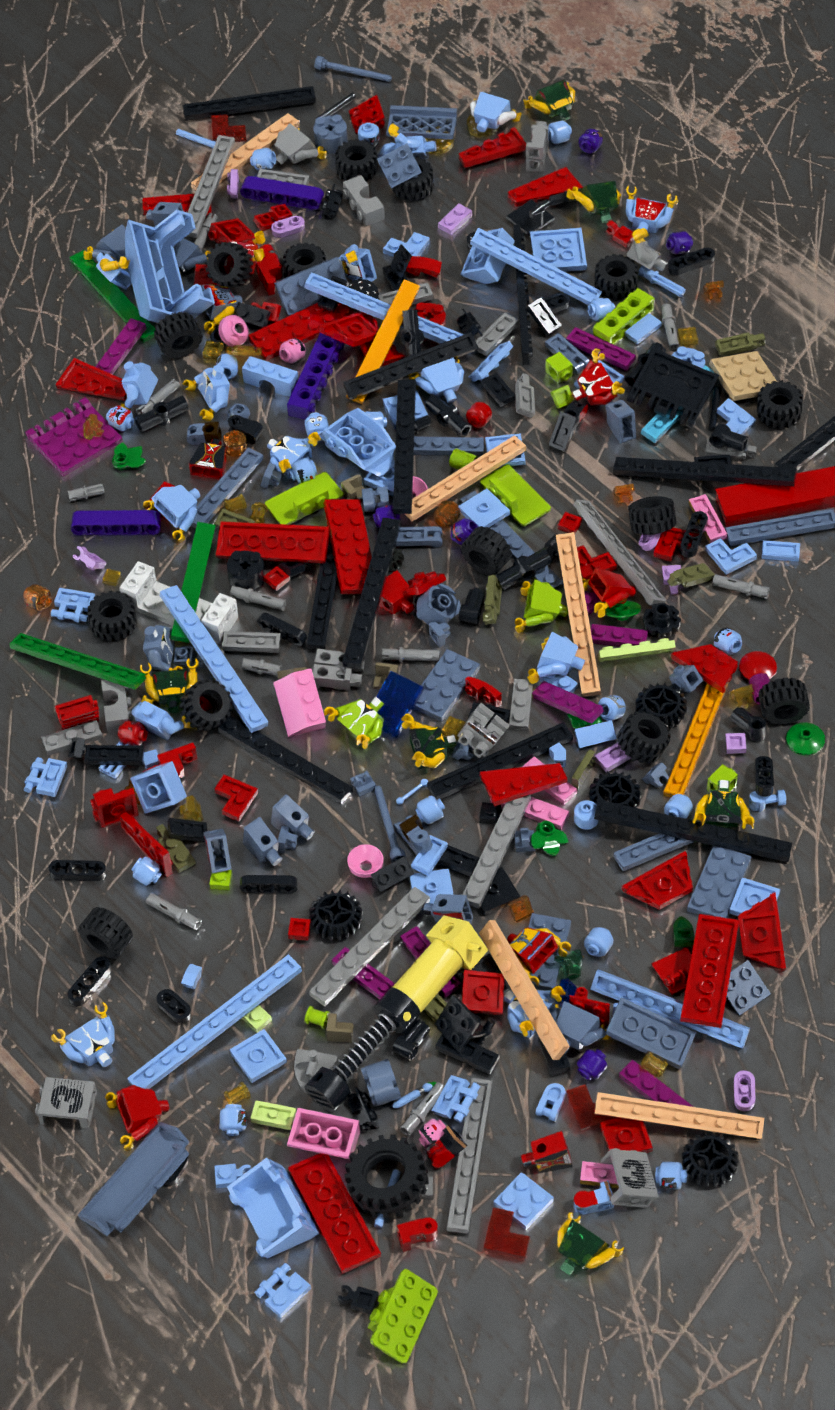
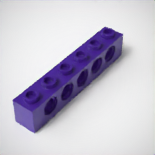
[287,333,345,420]

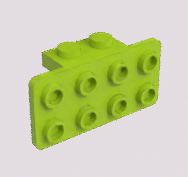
[480,465,551,526]
[265,472,344,525]
[368,1269,438,1364]

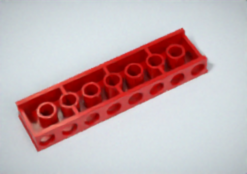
[715,466,835,528]

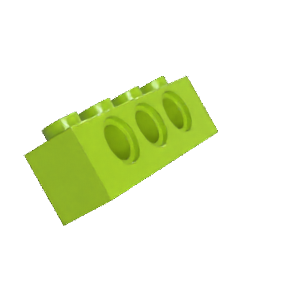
[593,288,655,345]

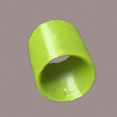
[449,448,478,470]

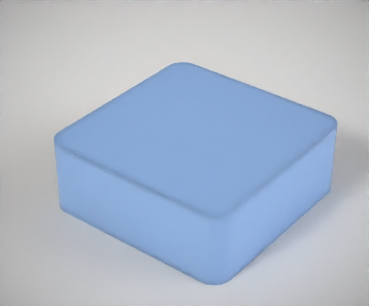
[143,750,159,768]

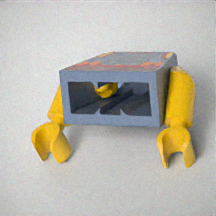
[201,284,242,335]

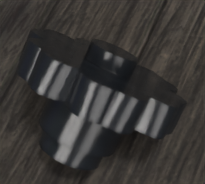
[643,603,681,638]

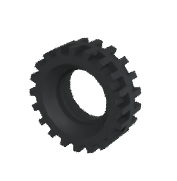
[344,1134,429,1218]

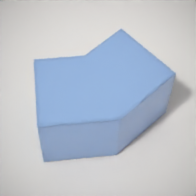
[549,743,566,767]
[181,964,202,989]

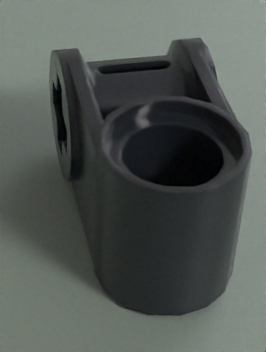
[228,415,263,445]

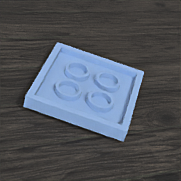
[530,228,587,272]

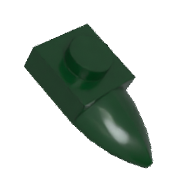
[672,916,695,948]

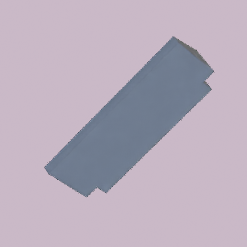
[78,1122,189,1236]

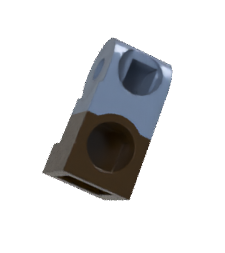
[187,421,222,445]
[399,814,432,853]

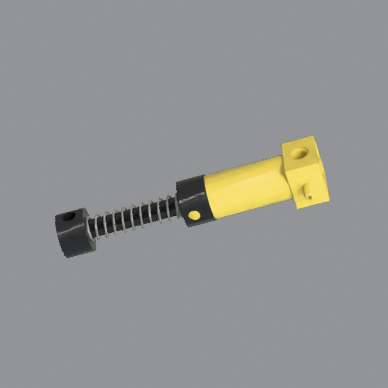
[304,916,488,1113]

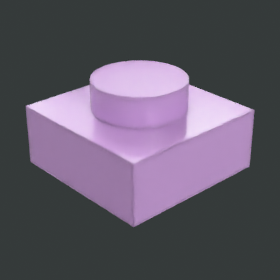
[725,733,746,754]

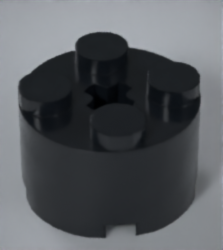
[227,551,265,591]

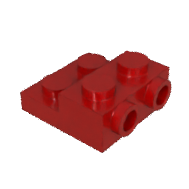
[208,218,256,244]
[90,788,139,828]

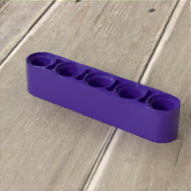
[240,176,324,210]
[71,510,162,535]

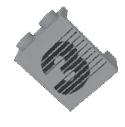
[35,1077,97,1128]
[601,1148,658,1208]

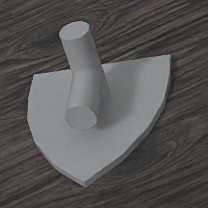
[294,1049,338,1094]

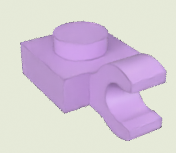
[73,546,107,570]
[662,565,681,595]

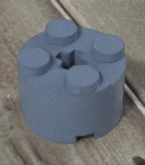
[313,115,348,154]
[416,584,460,625]
[361,1059,401,1107]

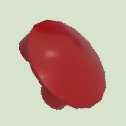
[739,651,777,680]

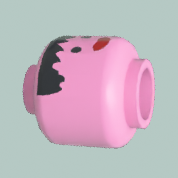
[279,338,305,364]
[418,1119,446,1149]

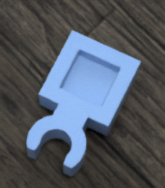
[215,1164,251,1188]

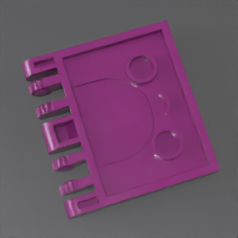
[25,397,123,477]

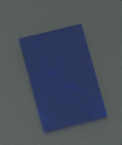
[376,671,425,738]

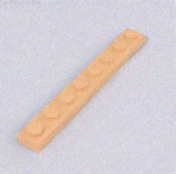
[191,113,300,190]
[404,435,526,521]
[479,920,570,1060]
[594,1092,764,1139]

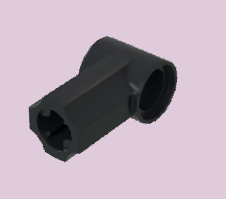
[709,424,748,452]
[458,587,485,624]
[730,707,766,742]
[392,1019,430,1061]

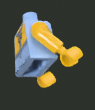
[96,252,132,290]

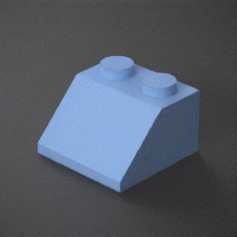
[130,761,187,814]

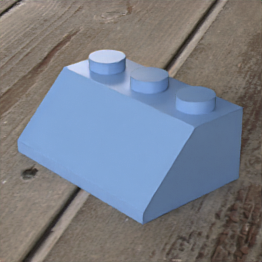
[460,228,515,284]

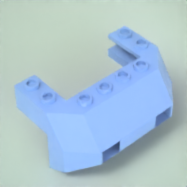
[125,210,215,323]

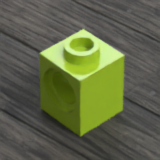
[545,352,573,384]
[707,764,738,800]

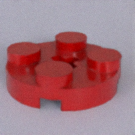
[413,302,446,326]

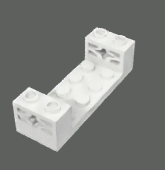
[120,561,238,644]

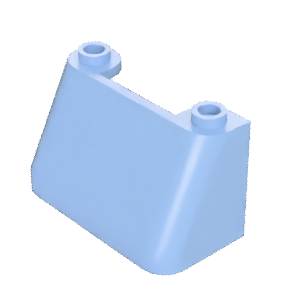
[227,1158,319,1258]

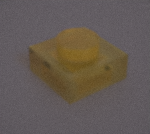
[677,327,698,346]
[203,341,224,360]

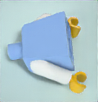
[470,92,522,132]

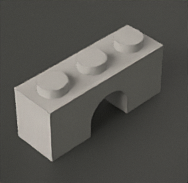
[342,175,385,226]
[101,679,133,733]

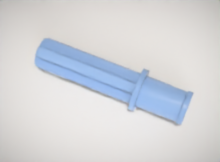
[638,265,686,297]

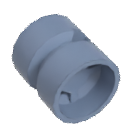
[361,486,389,513]

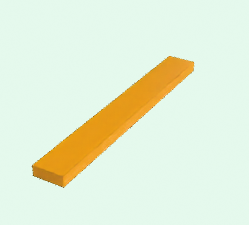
[346,279,420,405]
[663,682,729,798]

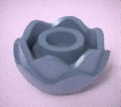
[228,404,250,423]

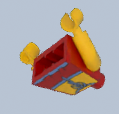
[507,927,571,986]

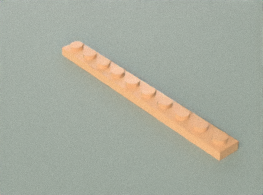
[556,532,601,697]

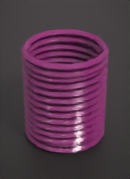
[749,673,770,704]

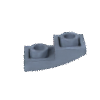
[173,646,207,668]

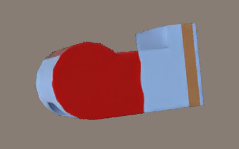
[574,1181,614,1215]

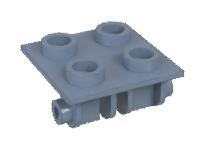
[377,144,422,188]
[727,960,771,1016]

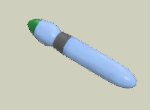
[392,1081,436,1109]

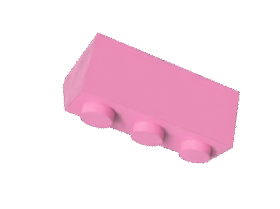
[273,668,326,737]
[287,1108,360,1159]

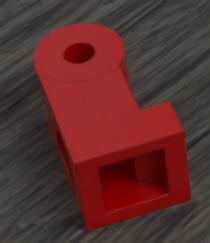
[397,1217,438,1252]

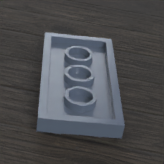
[275,257,346,316]
[409,649,480,722]
[687,846,752,918]
[528,913,571,991]
[605,997,696,1070]

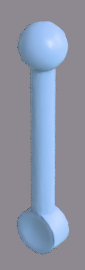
[396,779,428,805]

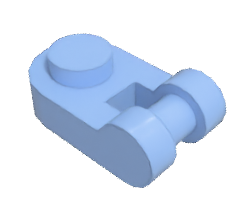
[535,1083,566,1122]

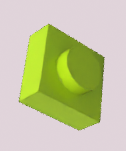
[550,385,574,409]
[209,870,232,890]

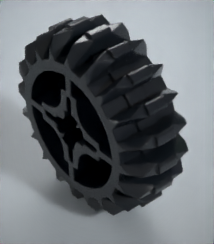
[635,682,687,729]
[588,770,642,808]
[309,889,363,941]
[682,1132,739,1188]

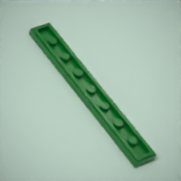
[69,250,155,343]
[170,522,216,643]
[9,633,146,690]

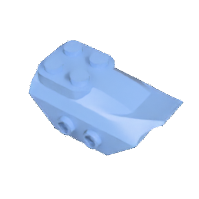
[318,408,396,477]

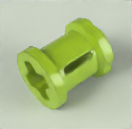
[305,1006,330,1029]

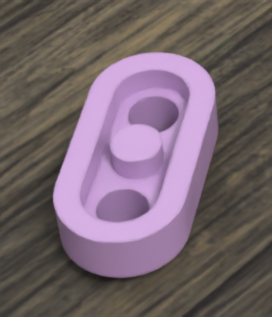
[227,169,239,198]
[271,216,305,238]
[639,533,661,551]
[734,1071,755,1111]

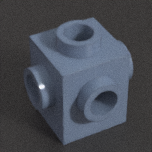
[669,665,703,693]

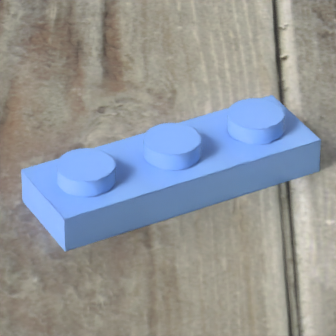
[469,341,514,382]

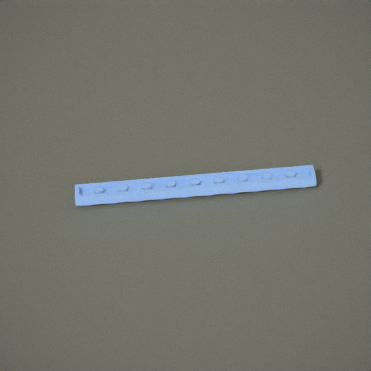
[304,273,464,344]
[160,585,268,733]
[127,954,302,1089]

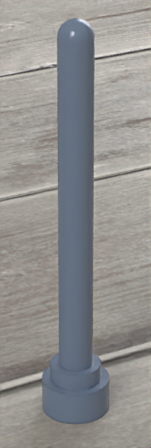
[315,56,392,82]
[374,786,407,863]

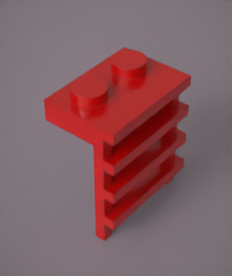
[55,695,99,730]

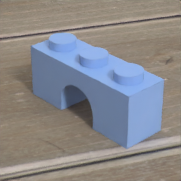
[242,356,298,397]

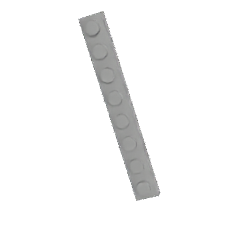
[187,135,235,238]
[573,499,666,606]
[462,794,533,909]
[309,887,430,1006]
[447,1078,492,1234]

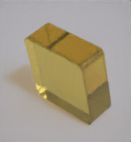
[103,569,121,586]

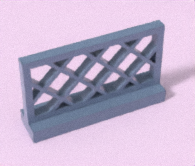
[386,105,457,140]

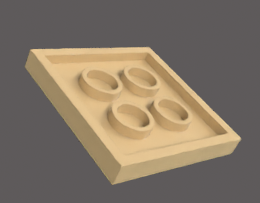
[709,351,777,401]

